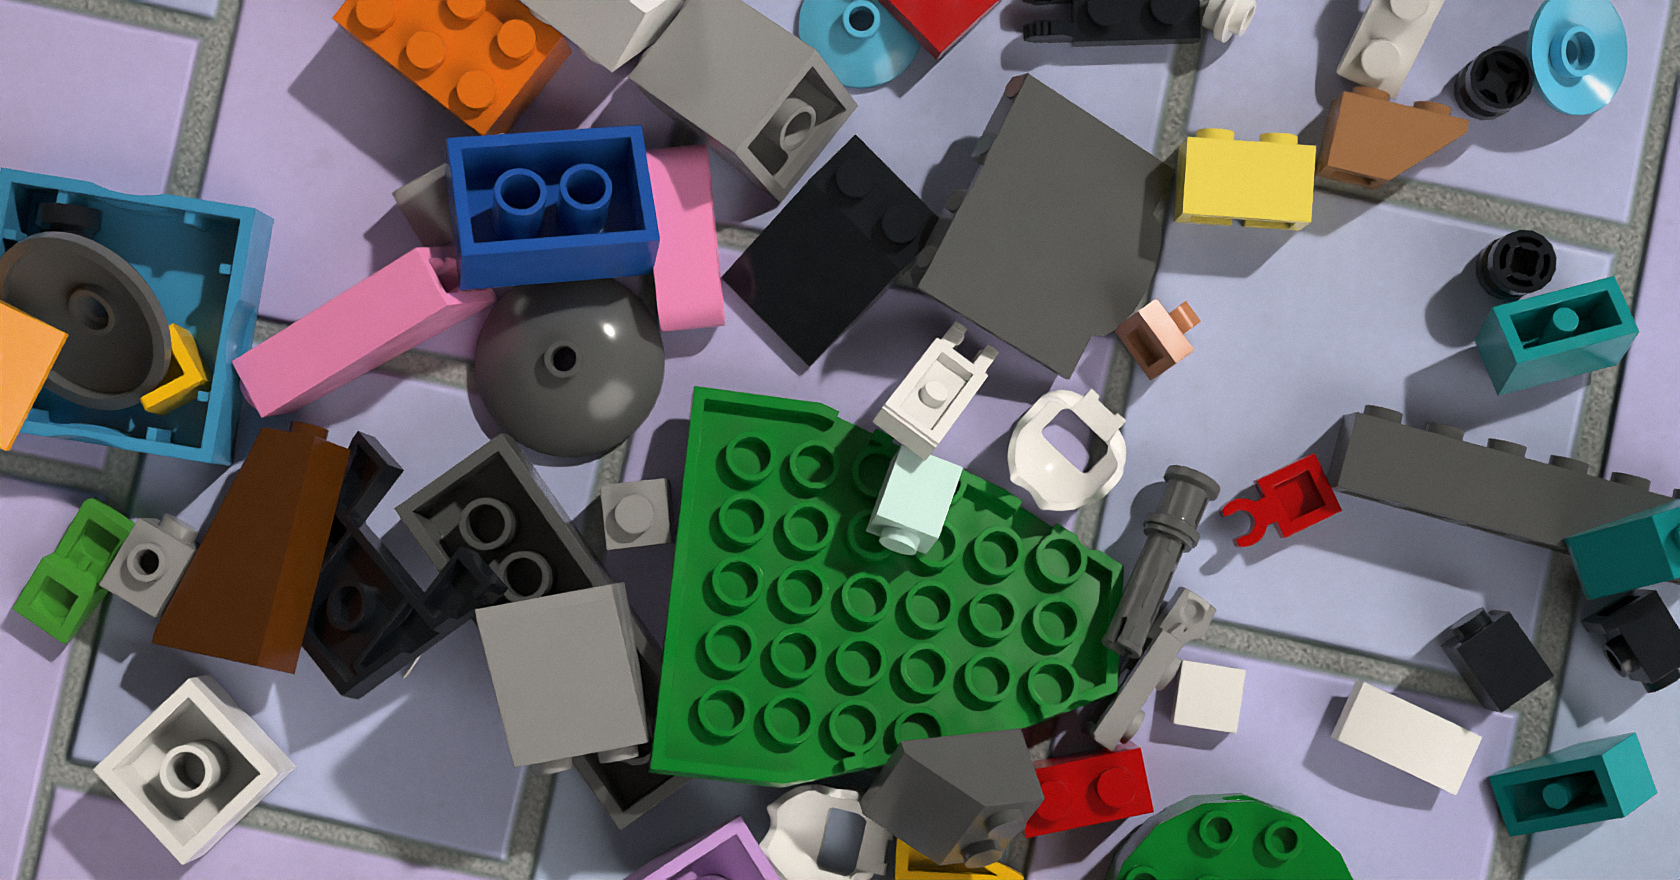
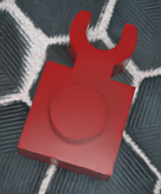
[1218,453,1342,547]

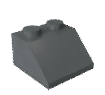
[859,728,1045,868]

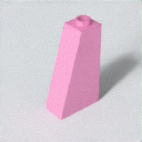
[231,246,499,418]

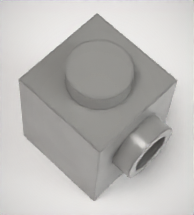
[99,514,200,618]

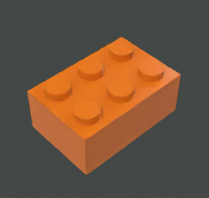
[332,0,572,136]

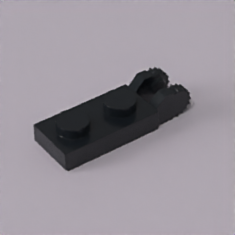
[1022,0,1201,47]

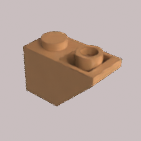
[1314,86,1469,190]

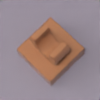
[1114,298,1201,381]

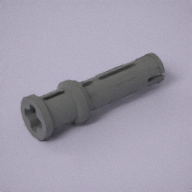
[1101,465,1221,659]

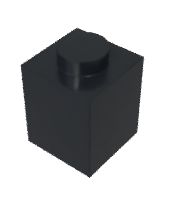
[1440,607,1554,713]

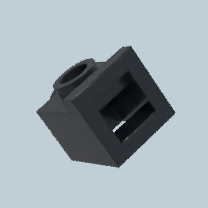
[1581,589,1680,693]

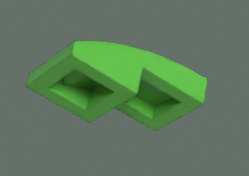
[12,496,135,644]

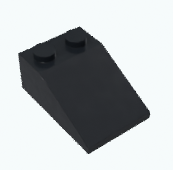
[721,134,939,367]

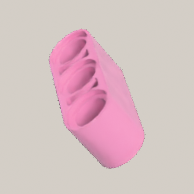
[646,144,725,332]

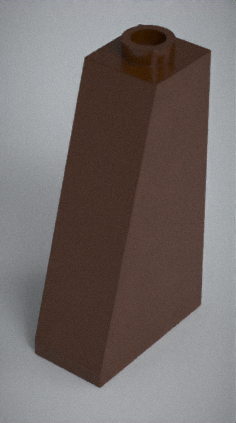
[152,421,351,674]

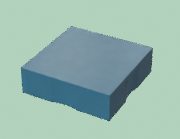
[0,167,274,466]

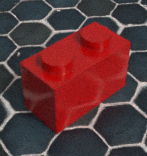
[1022,741,1154,838]

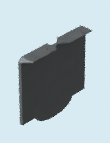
[910,73,1175,379]

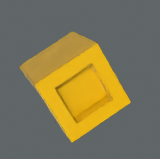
[139,323,213,416]

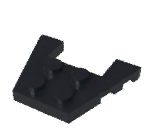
[302,431,508,700]

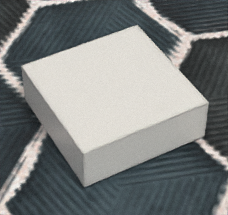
[1170,660,1246,734]

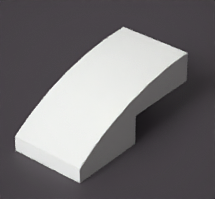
[1331,679,1482,795]

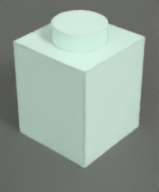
[866,445,963,555]

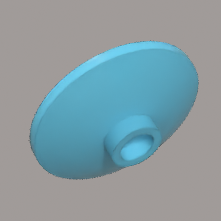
[799,0,921,89]
[1526,0,1628,116]

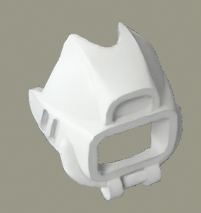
[1008,388,1127,511]
[759,783,895,880]

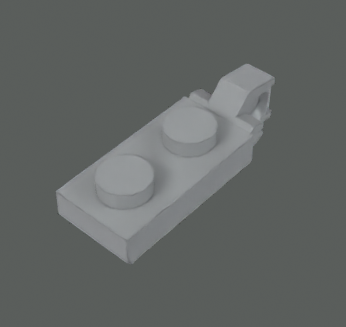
[1080,586,1216,751]

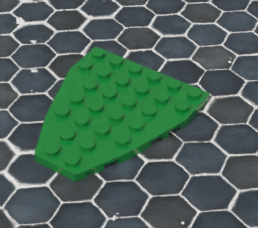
[649,386,1124,788]

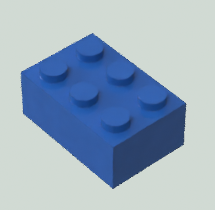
[445,125,660,290]

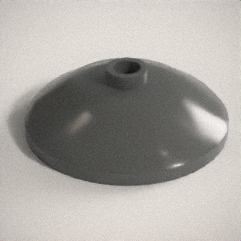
[0,231,172,410]
[475,278,665,458]

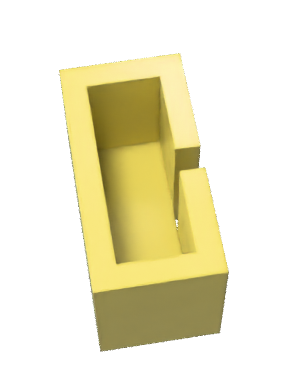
[1174,128,1316,231]

